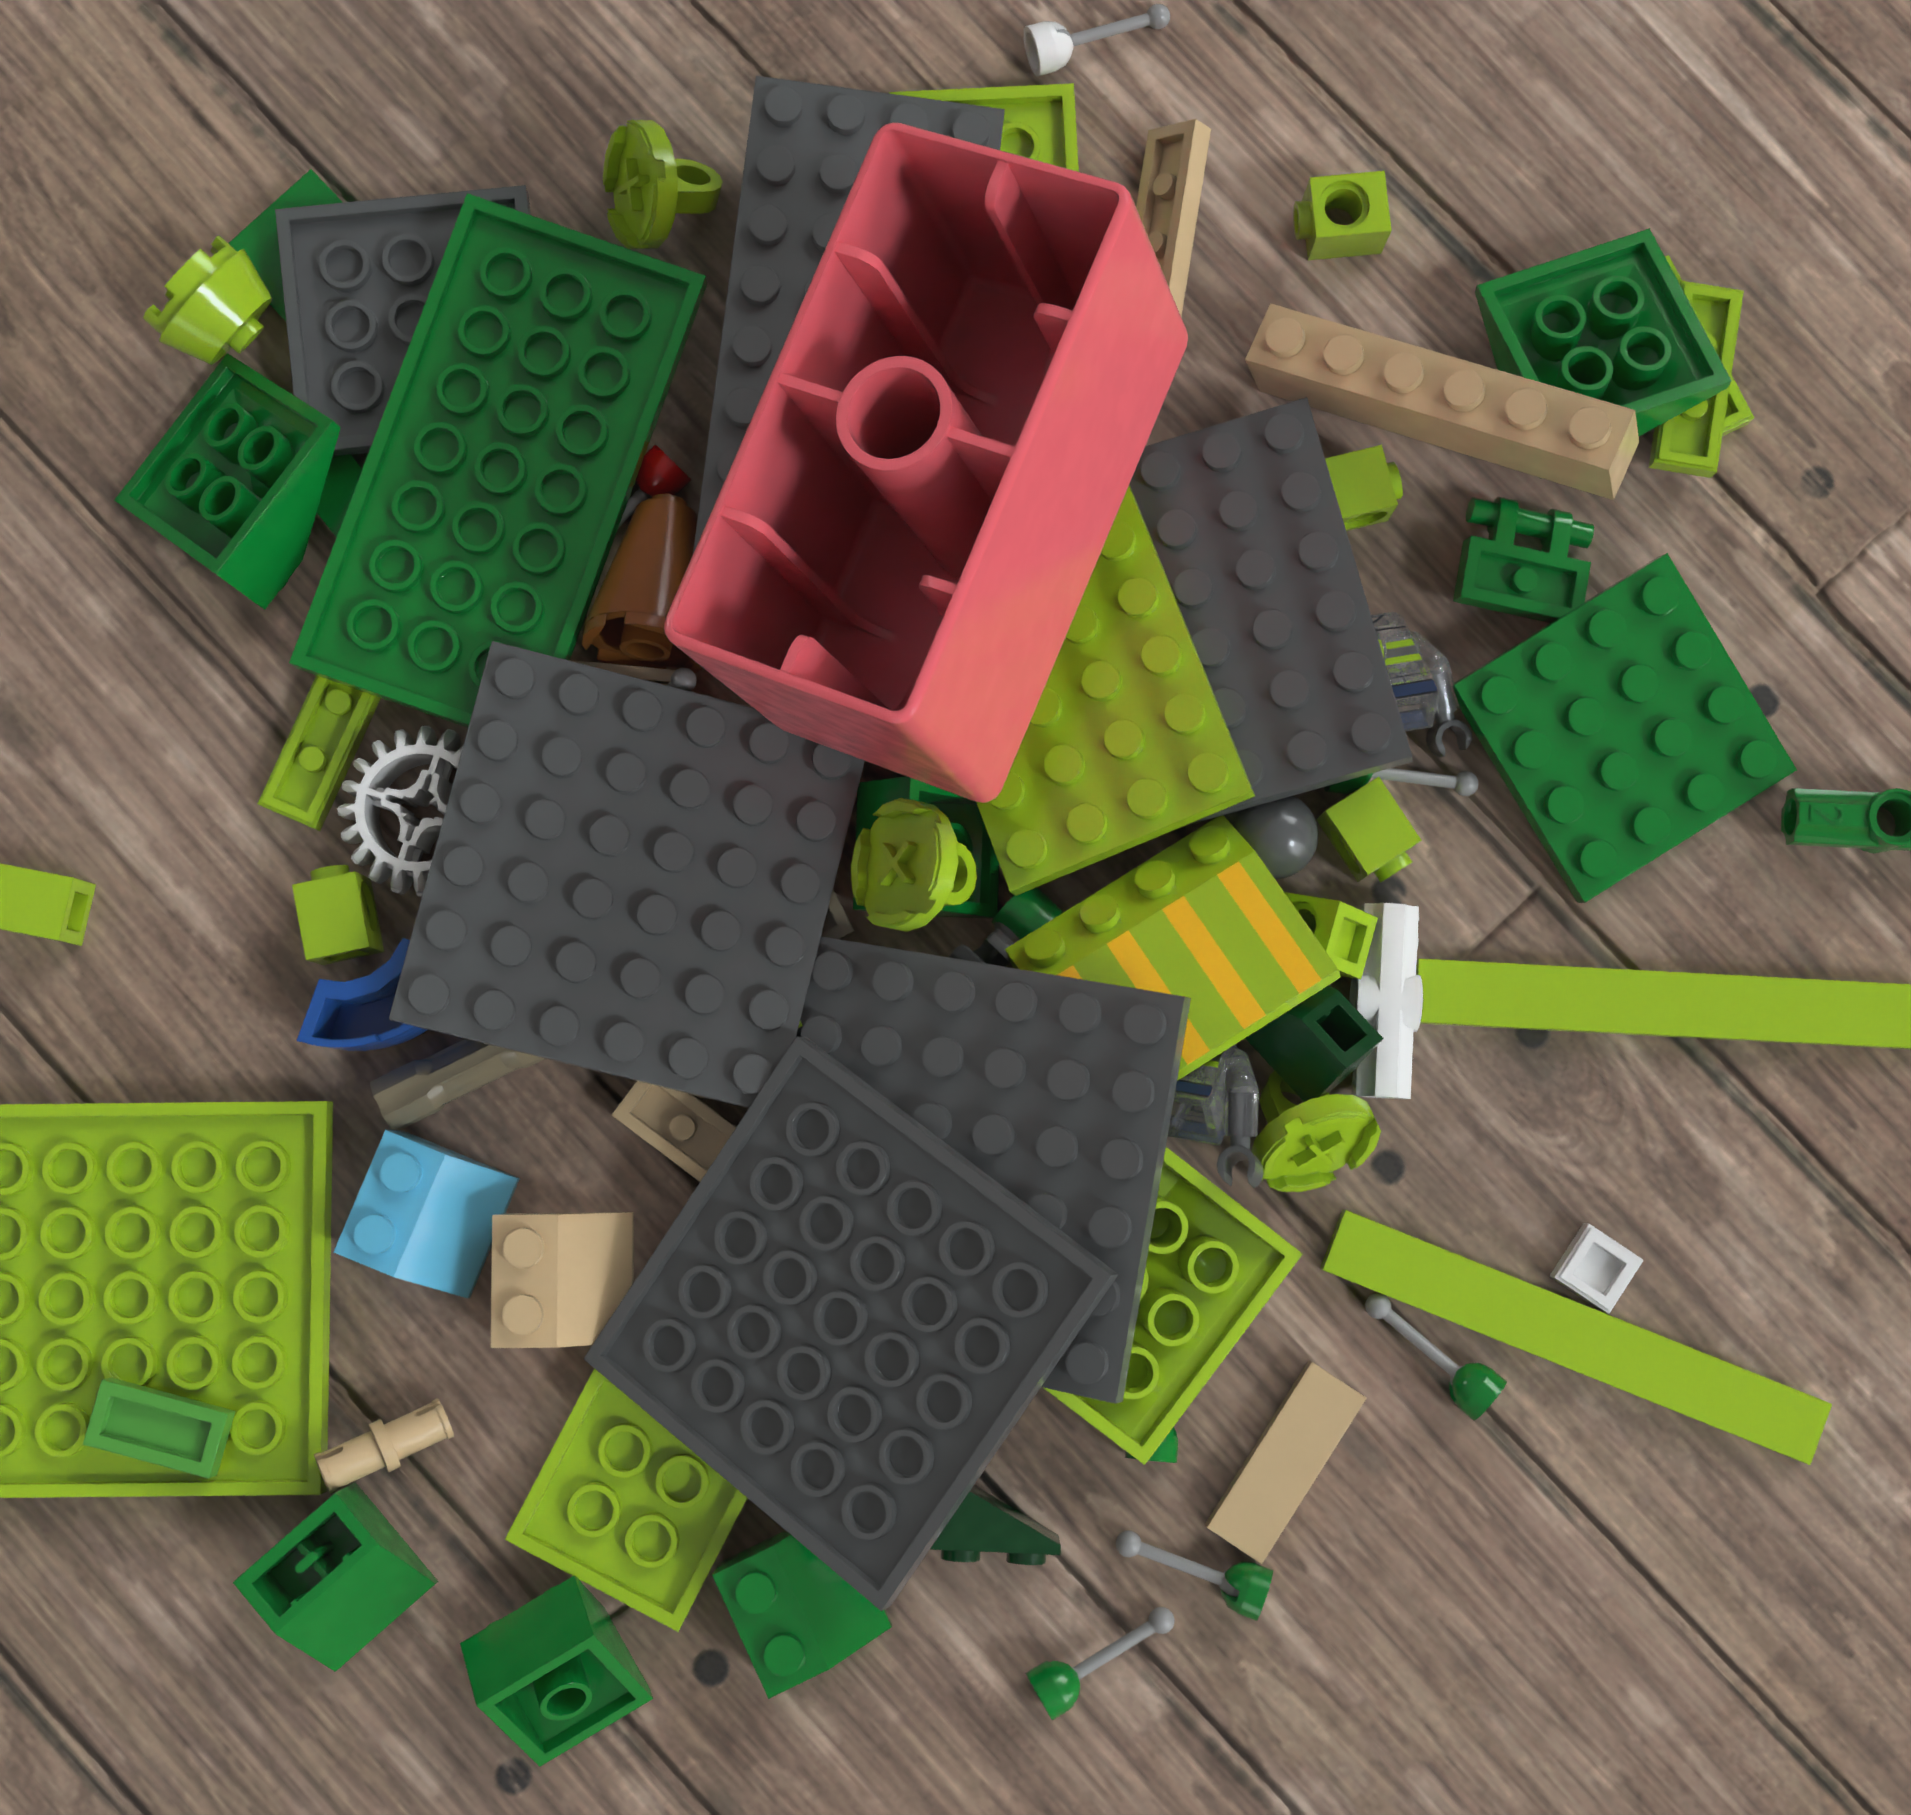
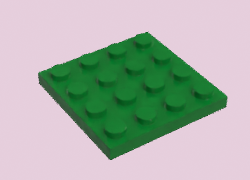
[1447,553,1797,903]

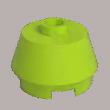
[143,235,272,365]

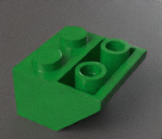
[233,1482,439,1672]

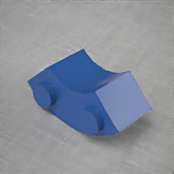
[297,938,427,1051]

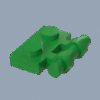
[1453,497,1594,623]

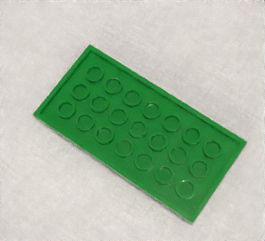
[289,193,707,728]

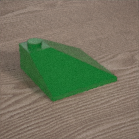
[1475,228,1732,479]
[114,353,341,610]

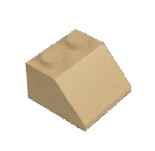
[491,1212,634,1348]

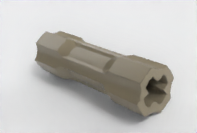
[370,1039,545,1130]

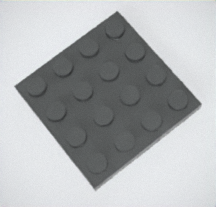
[275,185,531,457]

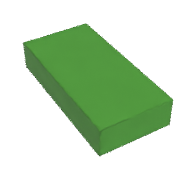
[83,1377,236,1479]

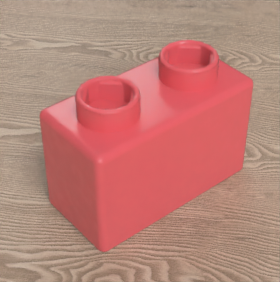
[664,122,1188,803]

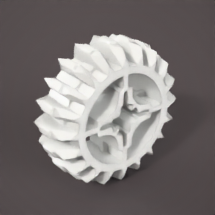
[337,726,463,898]

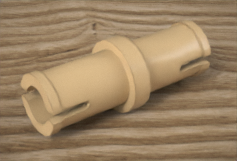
[314,1398,454,1494]

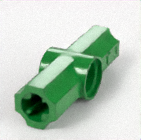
[1781,788,1911,854]

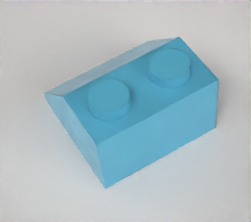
[333,1130,520,1298]

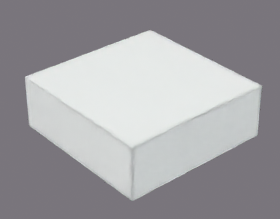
[1549,1223,1643,1314]

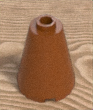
[582,494,703,673]

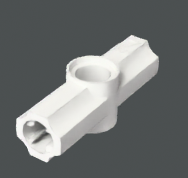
[1349,903,1423,1099]

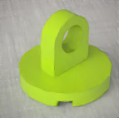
[603,120,723,249]
[851,798,977,932]
[1251,1071,1381,1192]

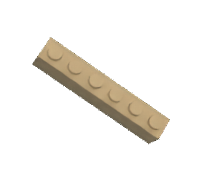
[1245,303,1639,500]

